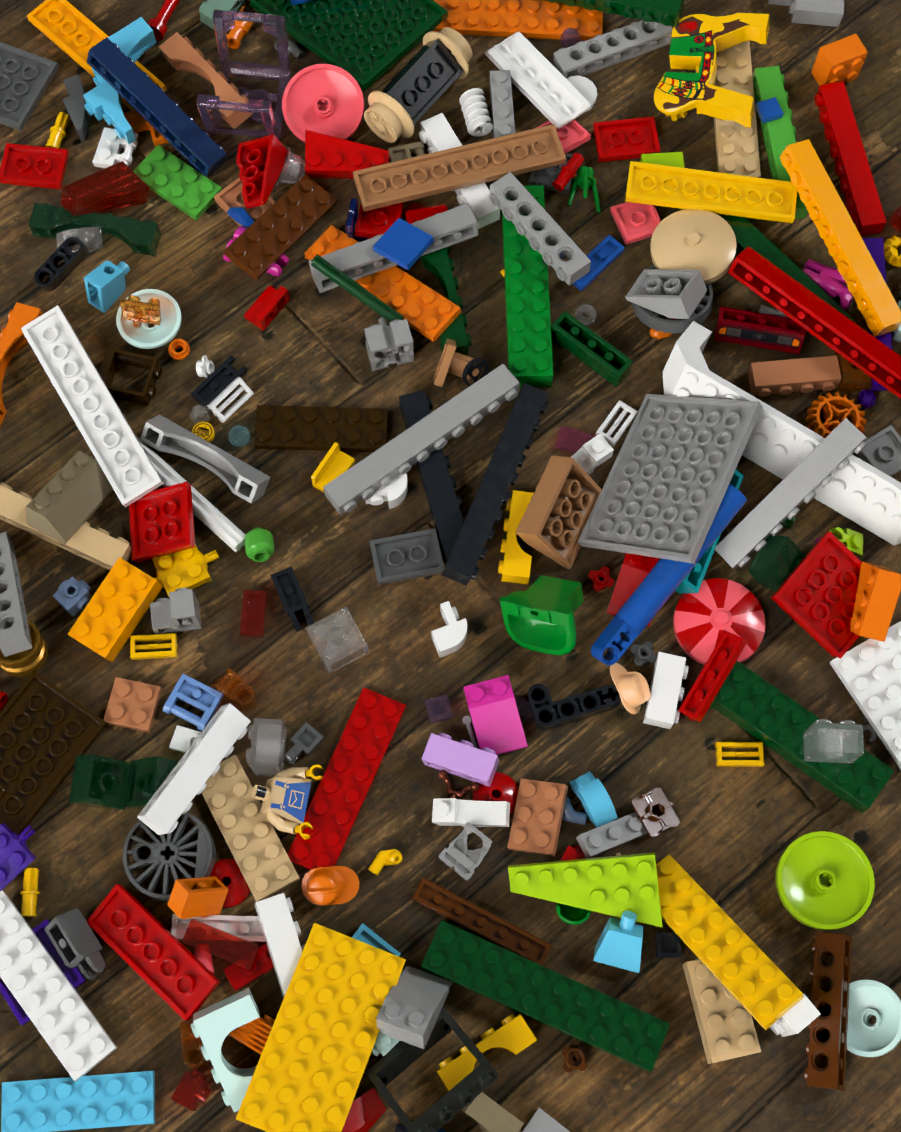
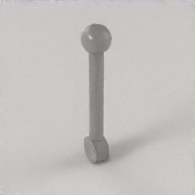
[462,715,478,749]

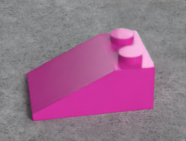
[463,675,528,755]

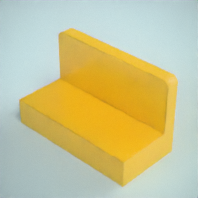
[311,442,355,492]

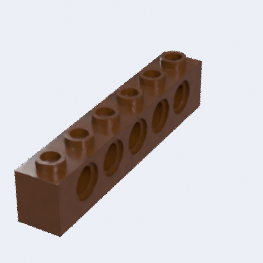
[804,932,852,1091]

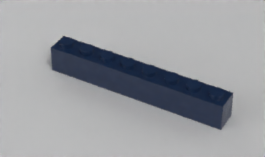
[87,37,226,177]

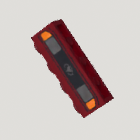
[714,307,805,354]

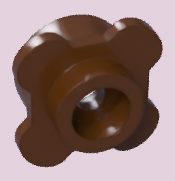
[561,1045,588,1072]

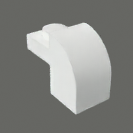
[365,474,408,509]
[431,601,467,658]

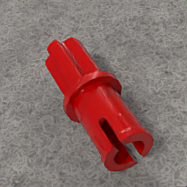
[552,153,584,192]

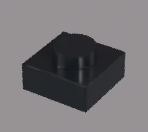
[655,932,682,958]

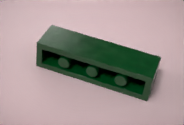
[551,311,633,388]

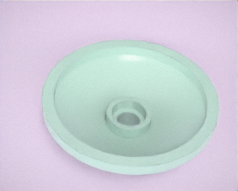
[116,289,182,349]
[847,980,901,1057]

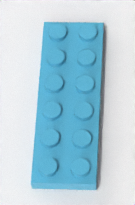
[1,1071,155,1132]

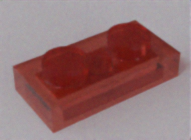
[240,590,267,637]

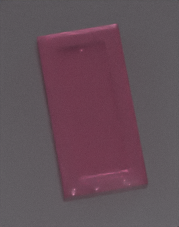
[555,426,595,454]

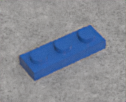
[573,235,625,292]

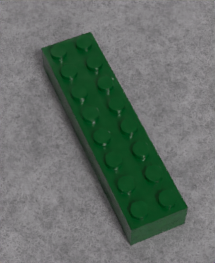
[710,661,894,813]

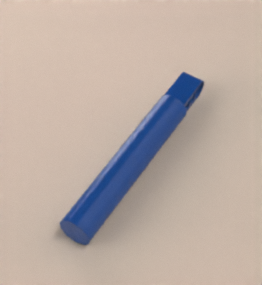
[591,484,747,665]

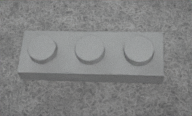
[576,812,647,859]

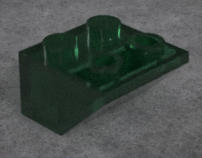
[748,535,805,592]

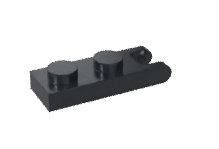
[191,355,248,410]

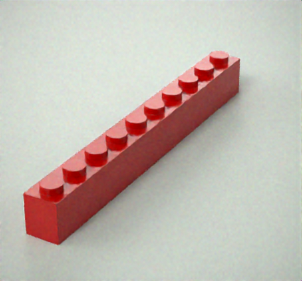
[727,246,901,399]

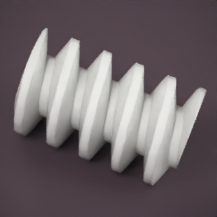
[459,88,493,137]

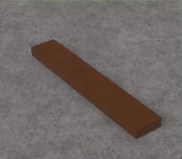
[412,877,552,965]

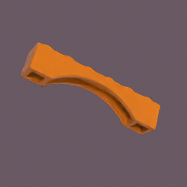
[0,302,43,426]

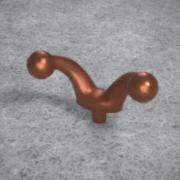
[438,770,480,799]

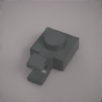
[285,722,324,765]

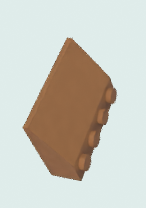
[515,456,602,569]

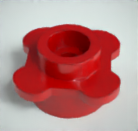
[588,566,614,591]

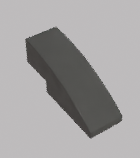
[63,75,89,143]

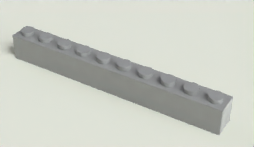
[323,364,519,515]

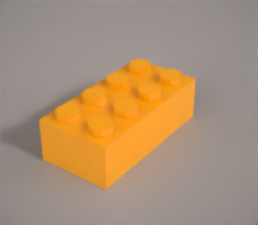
[68,557,163,662]

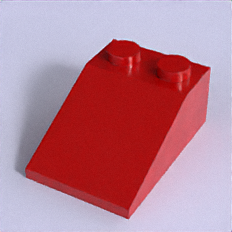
[606,553,660,627]

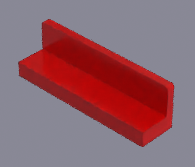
[678,631,747,722]

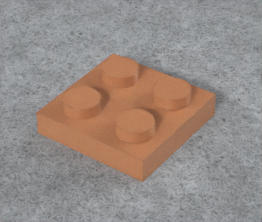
[104,677,162,733]

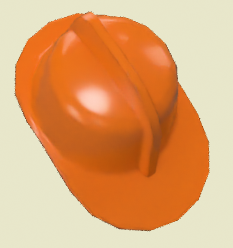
[301,866,360,905]

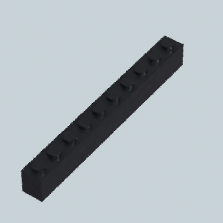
[441,383,548,586]

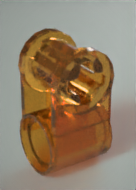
[213,668,258,710]
[180,1021,208,1070]

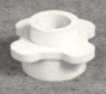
[196,355,214,378]

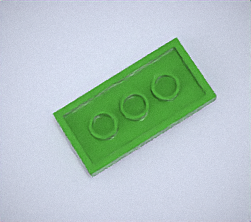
[132,145,222,221]

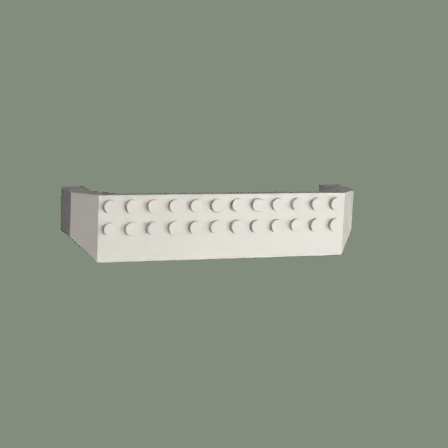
[663,321,901,546]

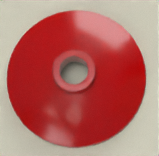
[472,772,519,815]
[210,859,251,908]

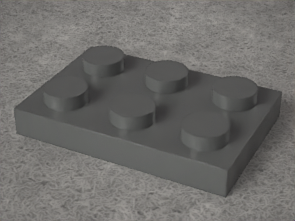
[369,528,444,585]

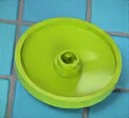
[776,831,875,930]

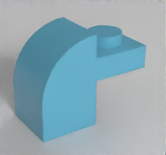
[569,771,618,828]

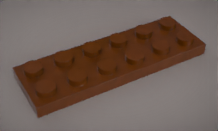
[224,174,337,281]

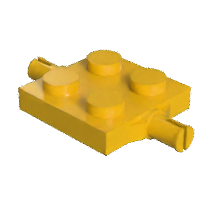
[152,544,219,597]

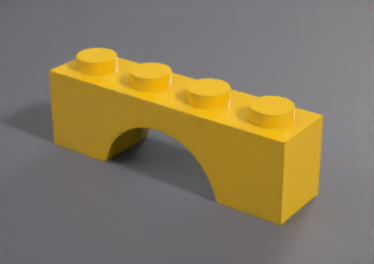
[498,490,534,585]
[437,1013,537,1091]

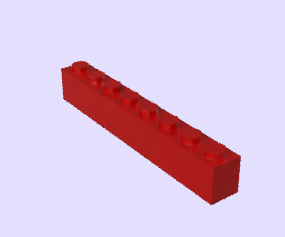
[814,81,886,236]

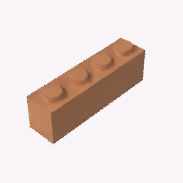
[747,355,842,397]

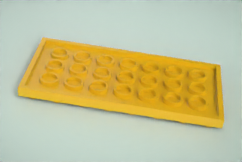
[236,923,406,1132]

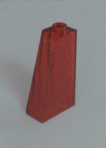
[60,161,149,216]

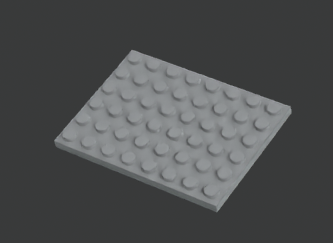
[578,394,763,564]

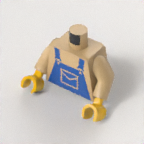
[252,765,323,840]

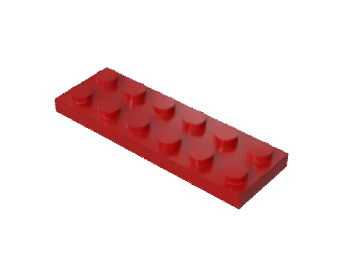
[86,884,220,1021]

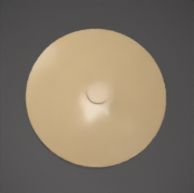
[650,209,737,285]

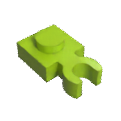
[830,527,863,557]

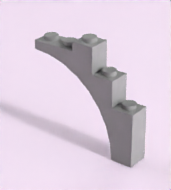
[768,0,844,27]

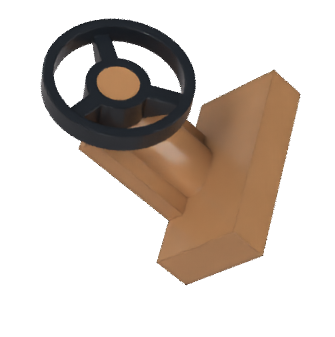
[433,338,489,387]

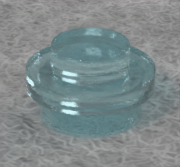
[228,425,250,447]

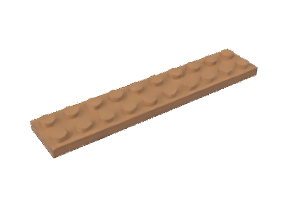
[353,124,566,211]

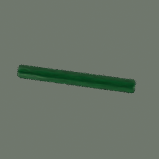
[310,255,404,322]

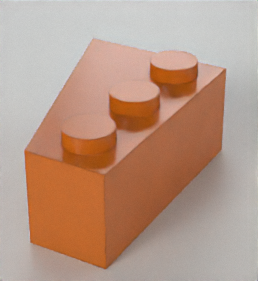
[850,561,901,642]

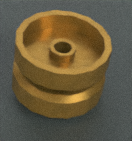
[0,619,48,677]

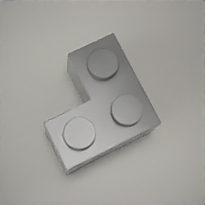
[150,588,202,634]

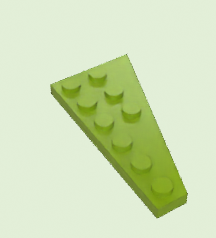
[508,853,663,928]

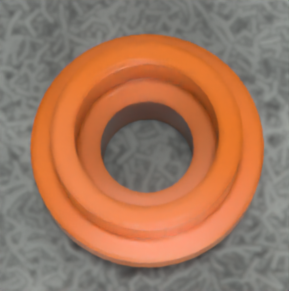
[168,339,190,360]

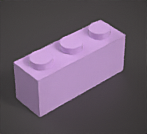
[421,733,499,787]

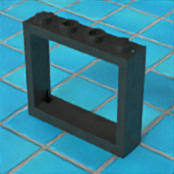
[365,1007,500,1132]

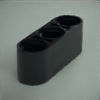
[34,236,88,291]

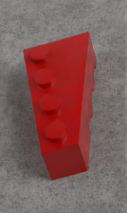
[305,130,390,179]

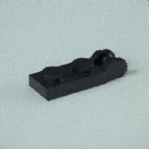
[270,567,314,632]

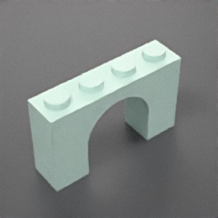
[190,988,260,1112]

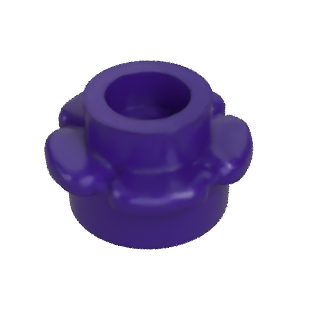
[857,389,876,409]

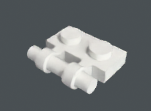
[93,127,138,171]

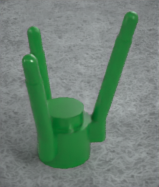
[567,166,601,213]

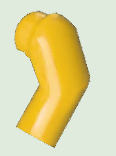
[368,849,402,876]

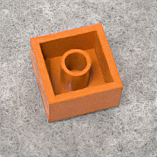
[811,34,868,86]

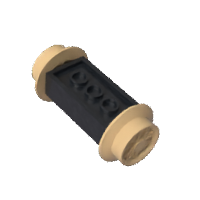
[364,27,473,143]

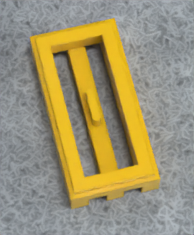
[130,633,178,660]
[715,742,765,767]

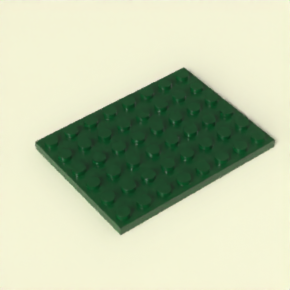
[250,0,448,90]

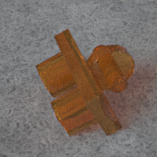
[120,295,161,328]

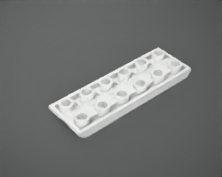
[485,32,591,129]

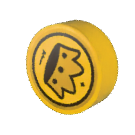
[192,422,215,443]

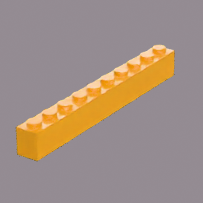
[780,139,901,337]

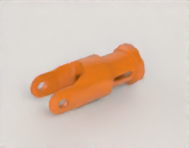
[223,6,257,49]

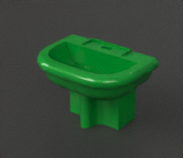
[500,575,584,656]

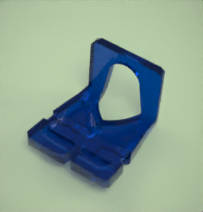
[345,198,370,242]

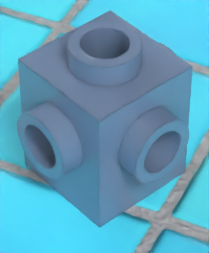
[53,577,92,617]

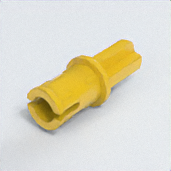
[45,112,70,148]
[20,868,40,917]

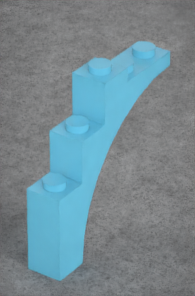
[83,17,156,144]

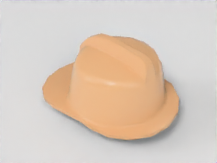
[609,663,651,714]

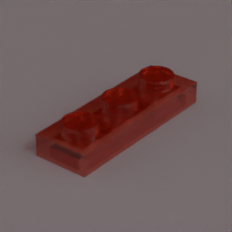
[182,918,260,970]

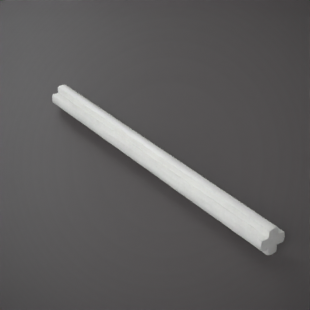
[51,382,245,552]

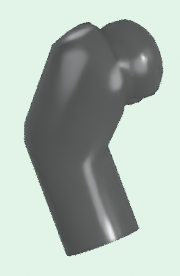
[274,40,305,60]

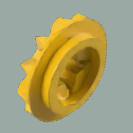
[883,235,901,267]

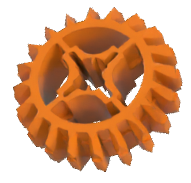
[805,392,866,438]

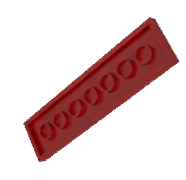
[287,688,406,870]

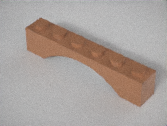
[159,32,253,129]

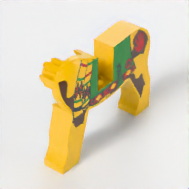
[654,13,769,127]

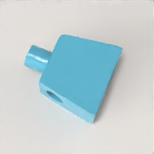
[84,261,130,313]
[593,911,643,973]

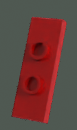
[223,944,274,992]

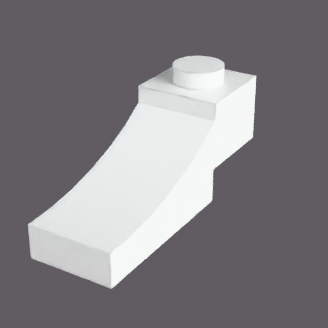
[571,433,614,475]
[432,798,510,827]

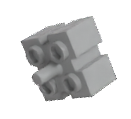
[364,317,414,371]

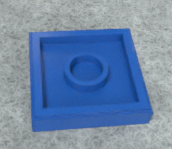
[373,218,434,270]

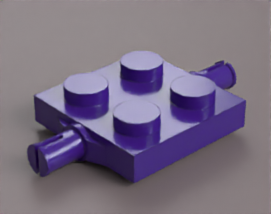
[0,823,36,891]

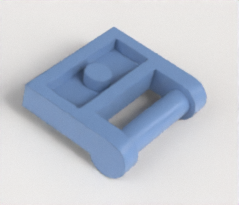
[163,673,224,731]

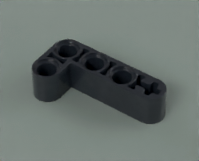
[527,683,621,731]

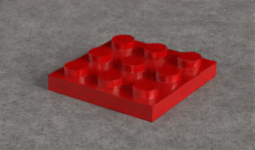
[129,482,195,563]

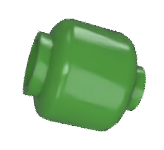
[244,528,275,562]

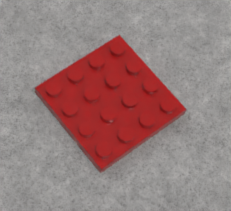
[771,531,862,659]

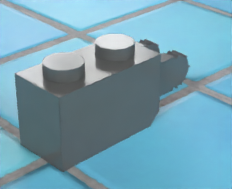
[44,908,106,980]

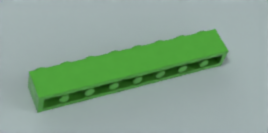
[753,66,808,219]

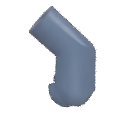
[562,797,587,825]

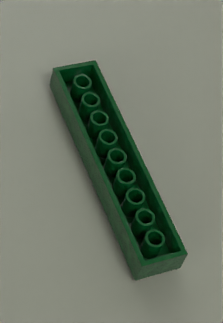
[421,920,670,1072]

